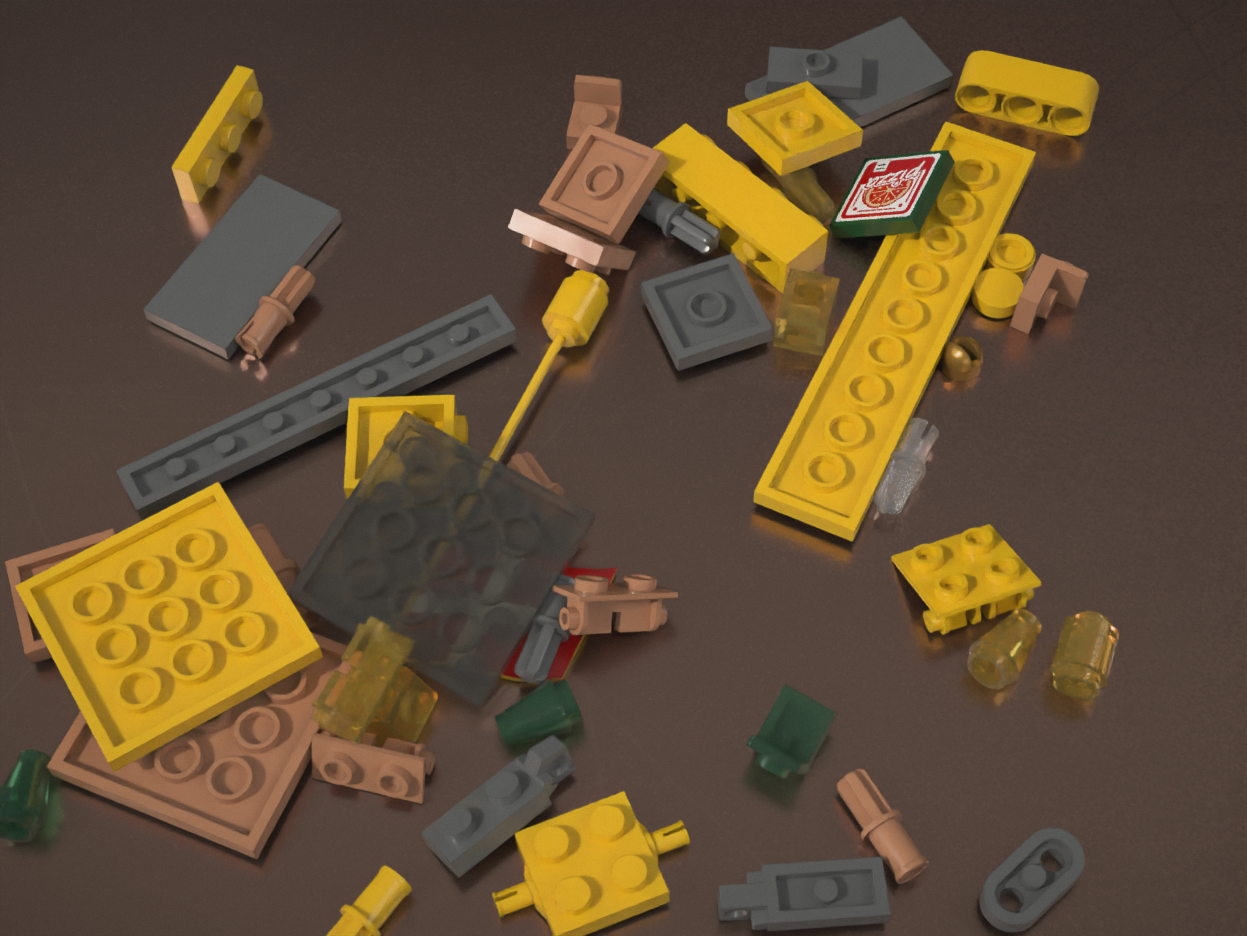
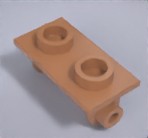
[553,574,678,635]
[311,724,436,804]

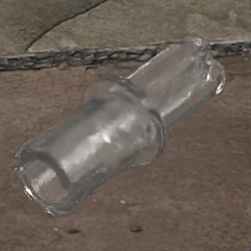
[873,418,939,516]

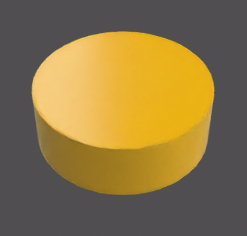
[984,233,1036,280]
[971,268,1024,318]

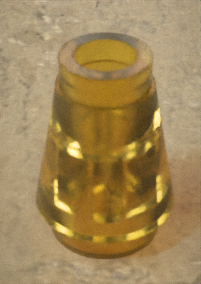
[967,609,1042,689]

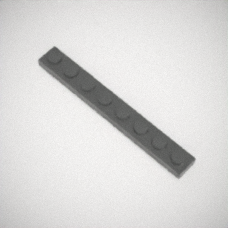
[116,294,517,521]

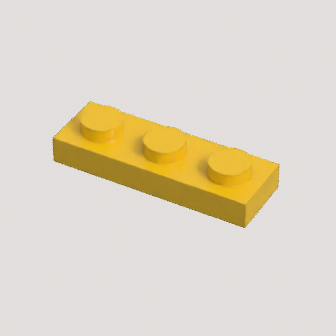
[171,65,263,204]

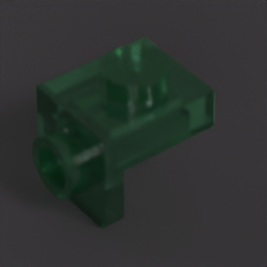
[746,684,838,778]

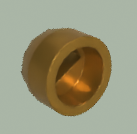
[941,336,984,382]

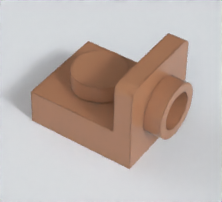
[566,75,623,149]
[1010,253,1089,334]

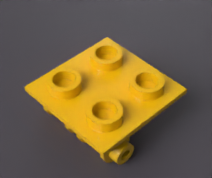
[891,524,1041,635]

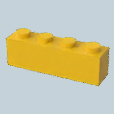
[652,123,828,295]

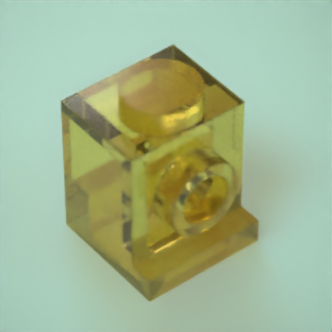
[773,268,840,356]

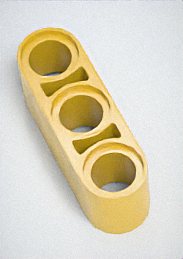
[955,50,1099,136]

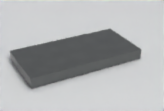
[745,16,953,127]
[143,174,342,359]

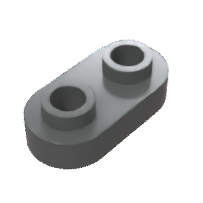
[980,827,1085,933]

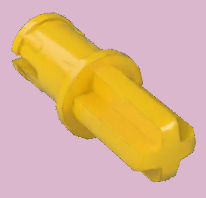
[326,865,412,936]

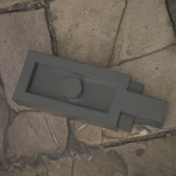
[420,735,576,878]
[717,856,891,931]

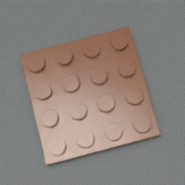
[47,632,363,859]

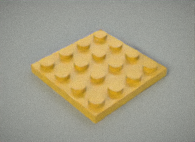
[15,482,323,772]

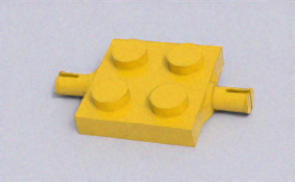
[492,791,690,936]

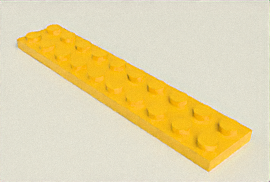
[753,121,1036,542]

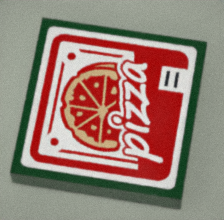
[829,150,955,238]

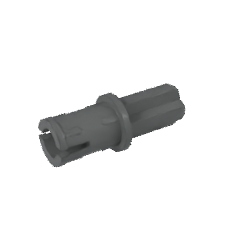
[638,188,721,255]
[514,574,575,684]

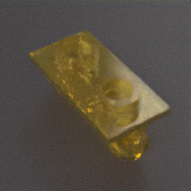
[311,616,416,744]

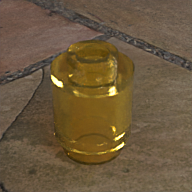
[1050,611,1119,700]

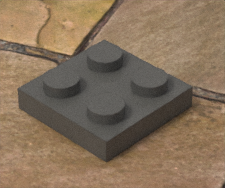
[641,253,773,371]

